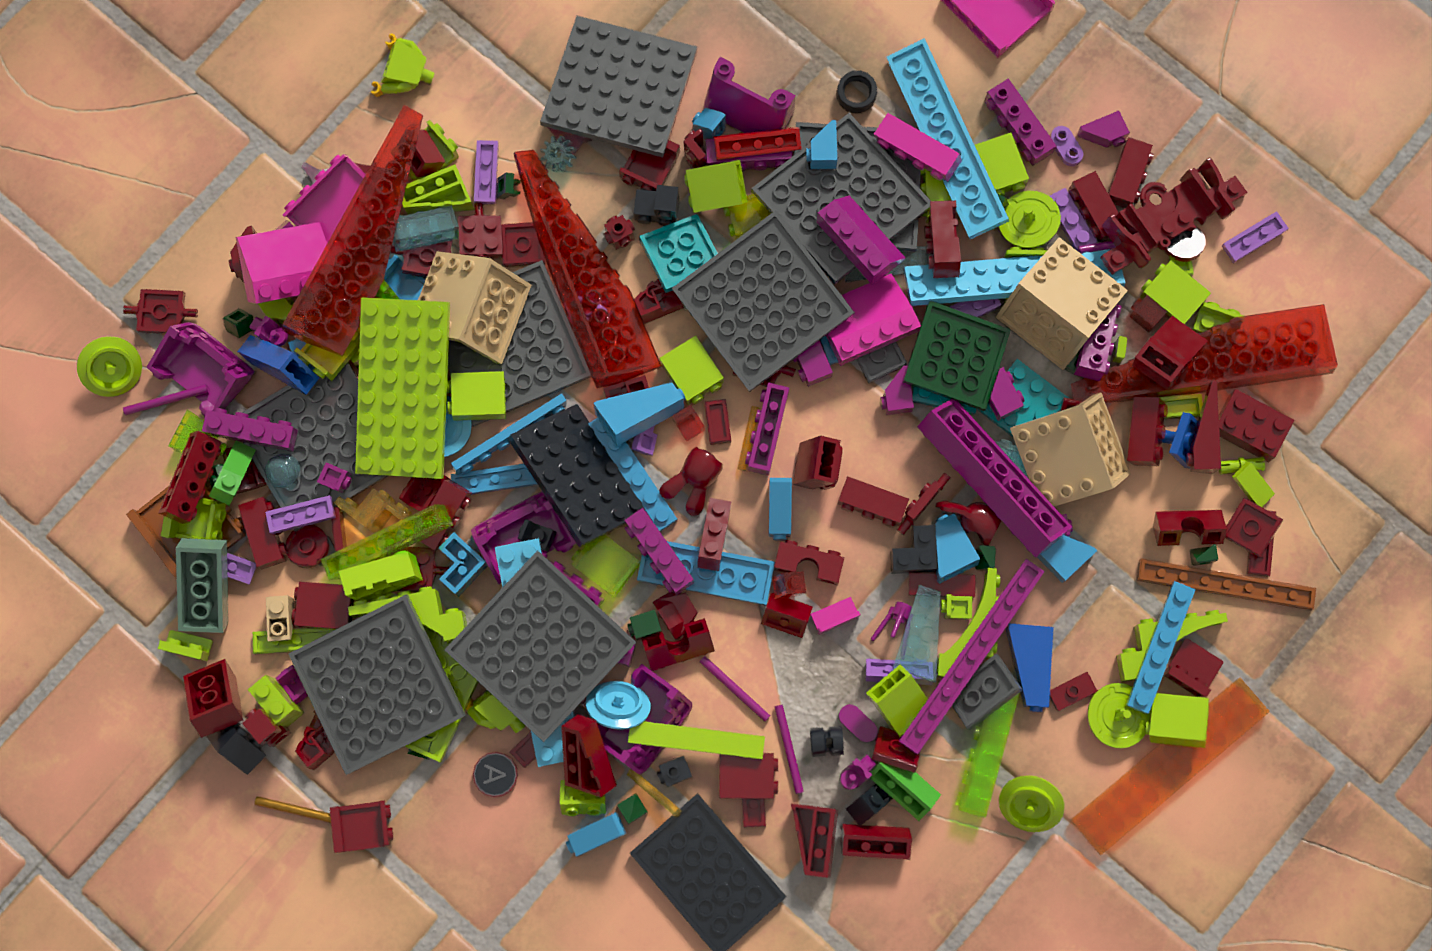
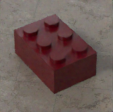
[1219,389,1295,463]
[183,659,244,738]

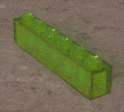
[321,504,453,580]
[955,693,1020,818]

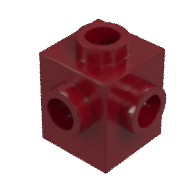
[603,214,635,250]

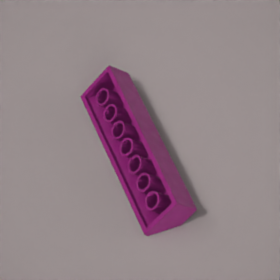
[917,399,1072,558]

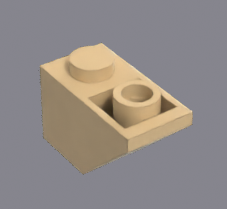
[266,595,294,642]

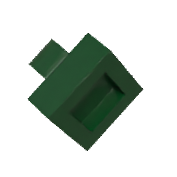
[497,172,521,199]

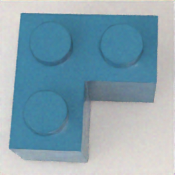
[439,532,488,597]

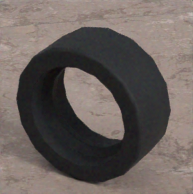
[837,70,877,113]

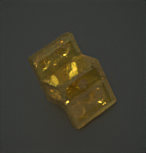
[334,488,415,536]

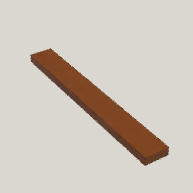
[1137,559,1316,610]

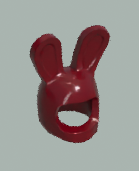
[659,447,723,516]
[935,501,1001,546]

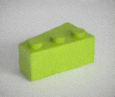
[396,164,475,215]
[339,551,423,602]

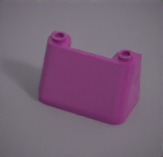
[704,56,796,133]
[146,322,254,417]
[471,491,576,585]
[597,663,693,774]

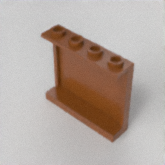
[126,483,246,580]

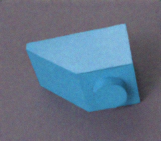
[692,108,726,140]
[806,120,837,169]

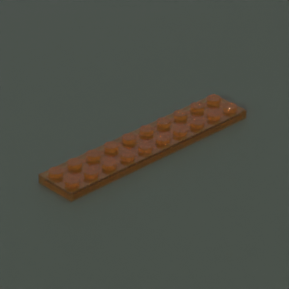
[1070,677,1270,855]

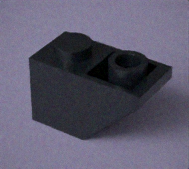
[846,783,893,827]

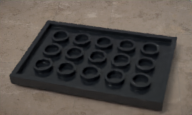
[507,404,646,548]
[630,793,786,951]

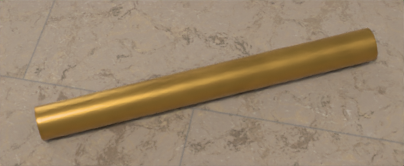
[254,796,331,823]

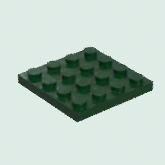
[902,301,1011,411]

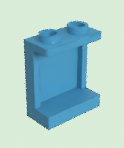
[368,255,425,300]

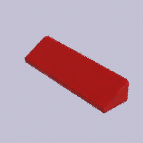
[714,127,802,160]

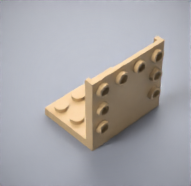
[996,237,1128,370]
[418,251,532,364]
[1010,392,1131,506]

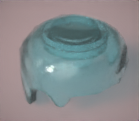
[264,453,300,488]

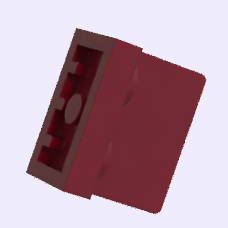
[1163,638,1224,698]

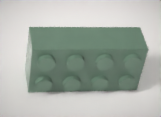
[176,538,228,633]

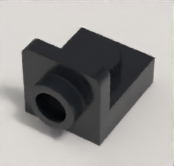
[518,519,557,552]

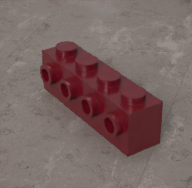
[158,431,222,524]

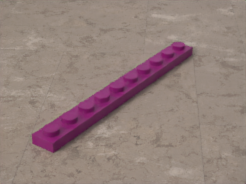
[899,559,1045,754]

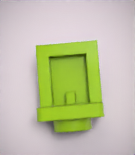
[941,594,972,619]

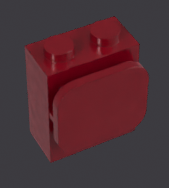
[793,435,843,490]

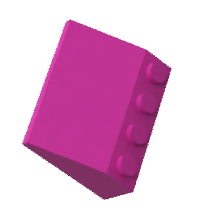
[236,222,338,304]
[826,274,921,366]

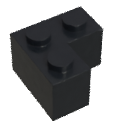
[634,185,680,226]
[890,525,938,574]
[206,722,266,775]

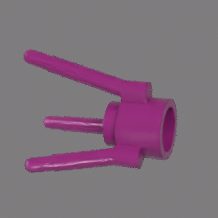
[871,601,913,659]

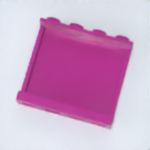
[941,0,1055,58]
[283,154,401,271]

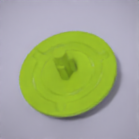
[999,191,1061,248]
[77,336,142,397]
[1088,683,1150,748]
[999,776,1065,832]

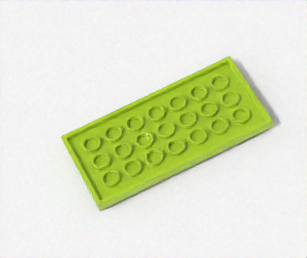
[355,297,450,479]

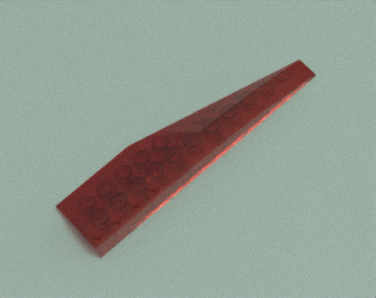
[282,105,423,357]
[514,149,662,388]
[1071,304,1338,403]

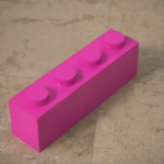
[874,113,962,182]

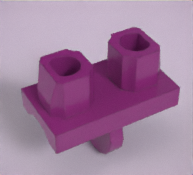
[250,316,288,346]
[840,755,876,790]

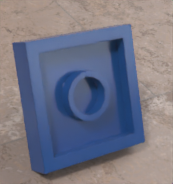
[1162,412,1198,469]

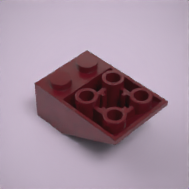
[1132,316,1208,391]

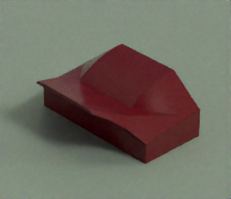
[652,591,698,640]

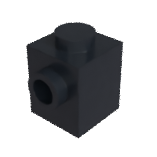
[657,756,692,787]

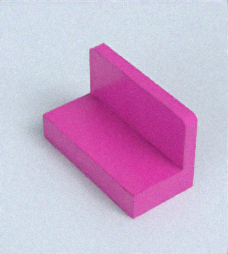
[810,597,861,635]

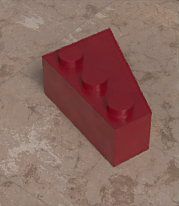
[924,200,961,278]
[561,715,617,797]
[791,803,838,878]

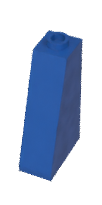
[237,335,319,395]
[1006,623,1054,712]

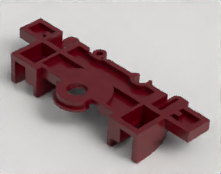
[1100,157,1248,275]

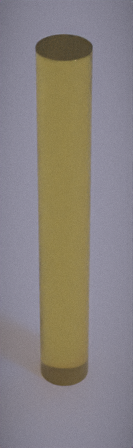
[737,406,760,471]
[626,769,682,818]

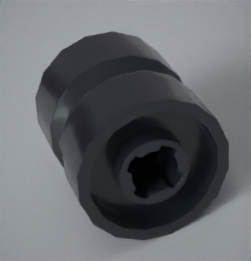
[810,726,844,757]

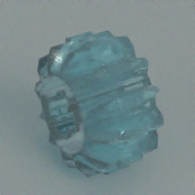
[540,136,577,172]

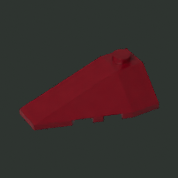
[1186,381,1221,474]

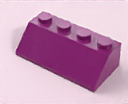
[816,195,906,285]

